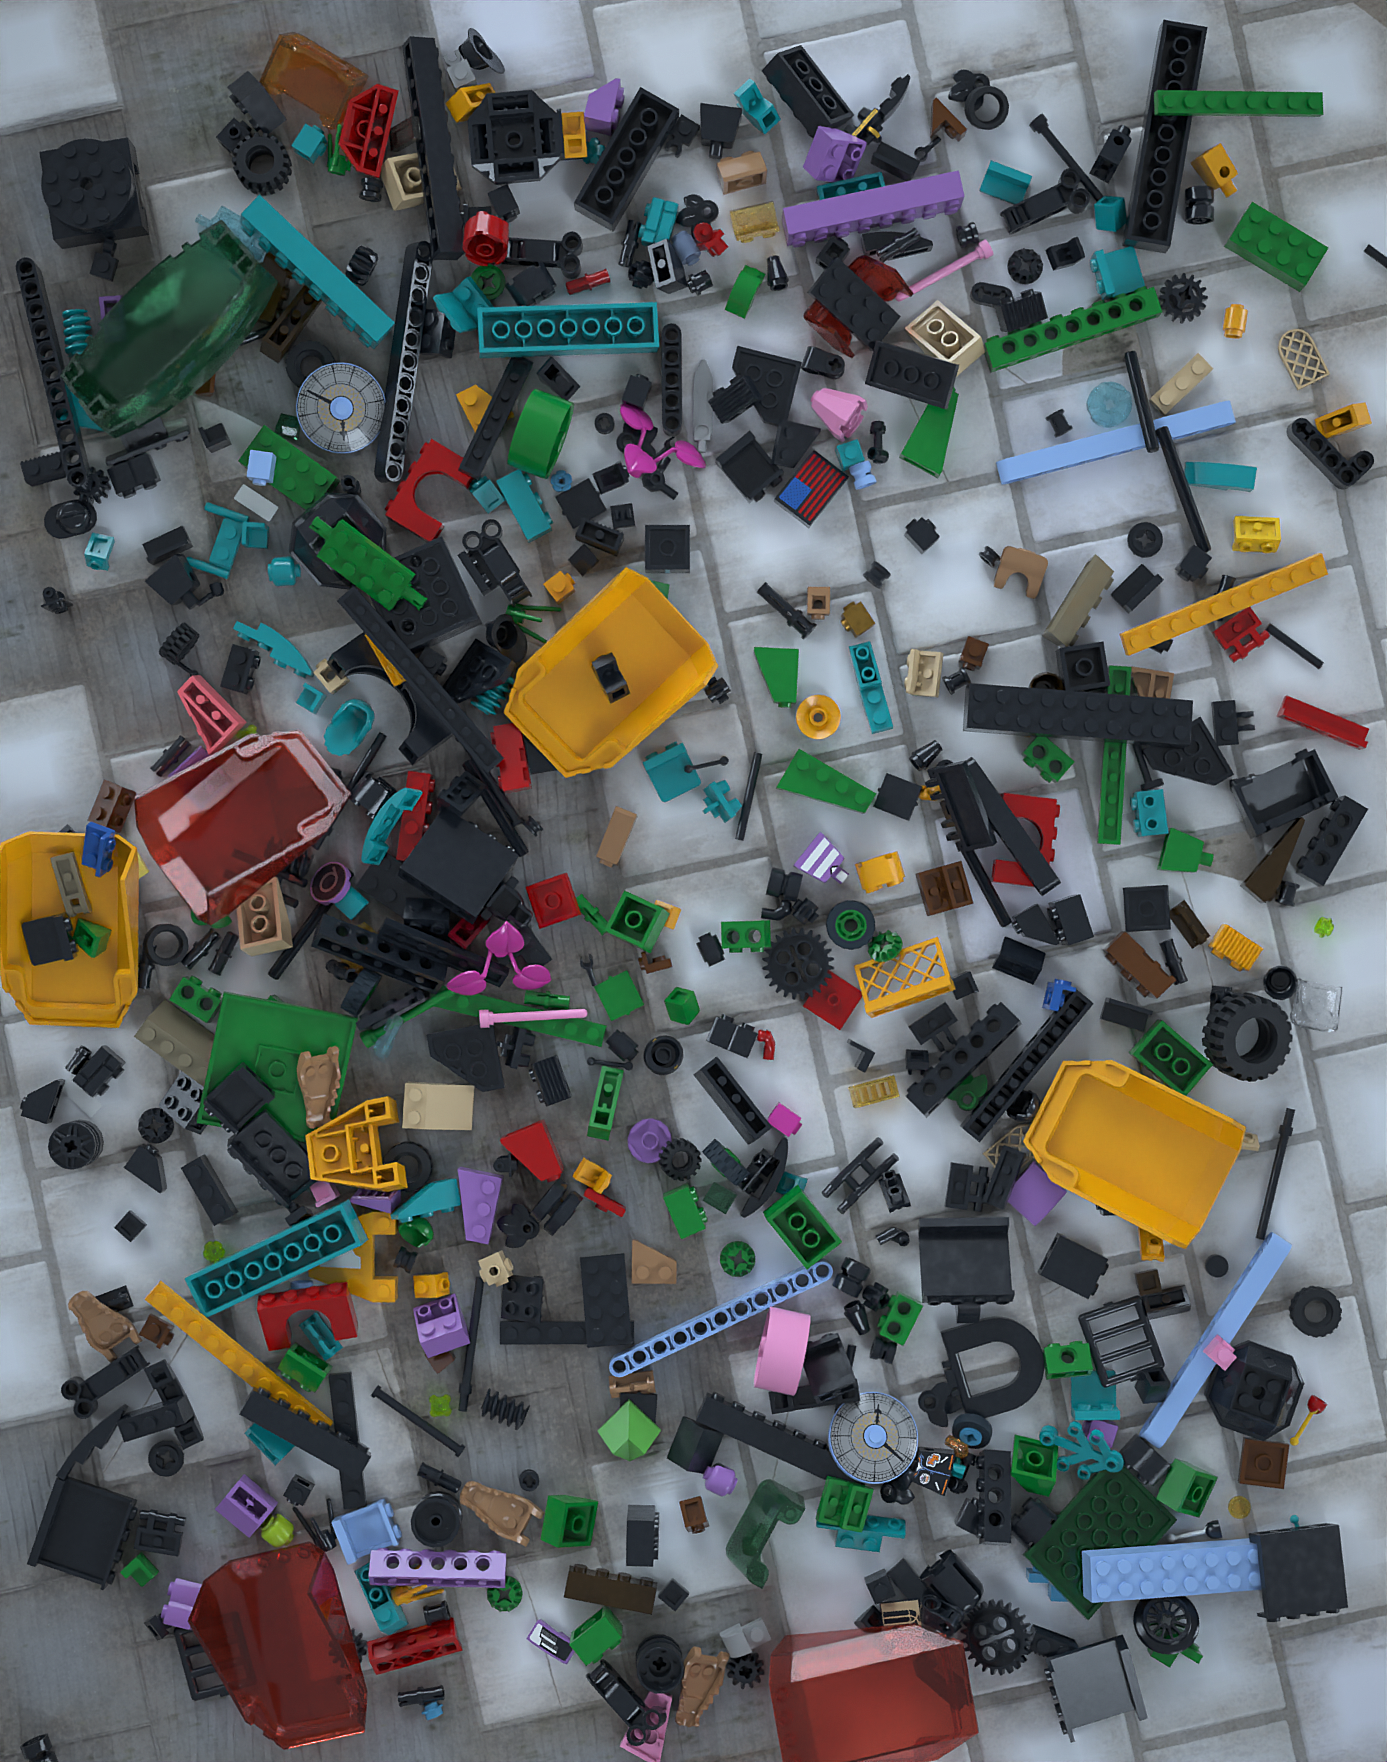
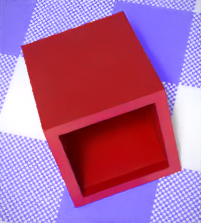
[500,1119,564,1183]

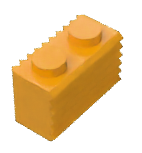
[1208,924,1263,972]

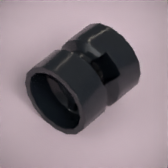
[1185,186,1214,225]
[766,867,803,902]
[832,1257,872,1298]
[20,1734,58,1762]

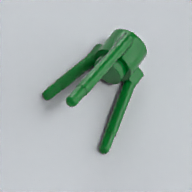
[327,124,352,176]
[505,603,561,643]

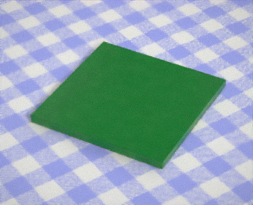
[196,991,358,1143]

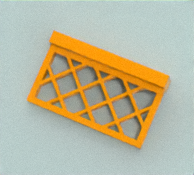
[854,937,956,1018]

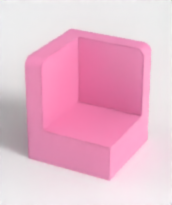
[310,1181,340,1207]

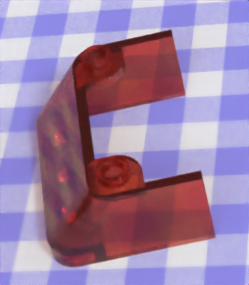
[803,255,914,358]

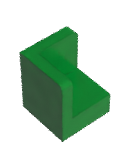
[664,987,700,1025]
[120,1552,159,1587]

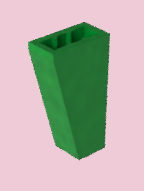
[899,387,959,479]

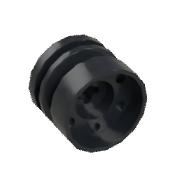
[48,1120,104,1170]
[636,1634,684,1694]

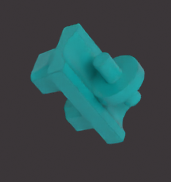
[702,780,742,823]

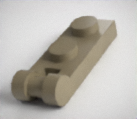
[50,852,92,918]

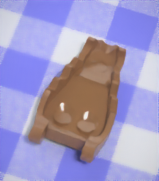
[297,1046,341,1129]
[68,1291,143,1363]
[460,1481,544,1547]
[675,1646,729,1727]

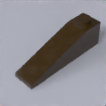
[260,285,322,364]
[1240,817,1305,903]

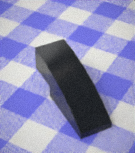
[861,231,933,261]

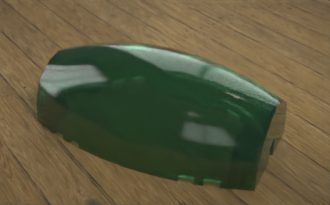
[60,219,279,438]

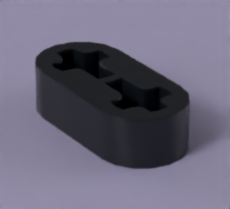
[970,282,1013,308]

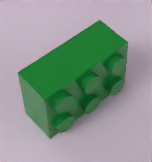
[1129,1019,1213,1096]
[763,1185,842,1270]

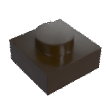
[1134,1268,1162,1296]

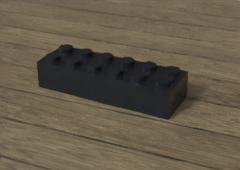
[574,87,679,232]

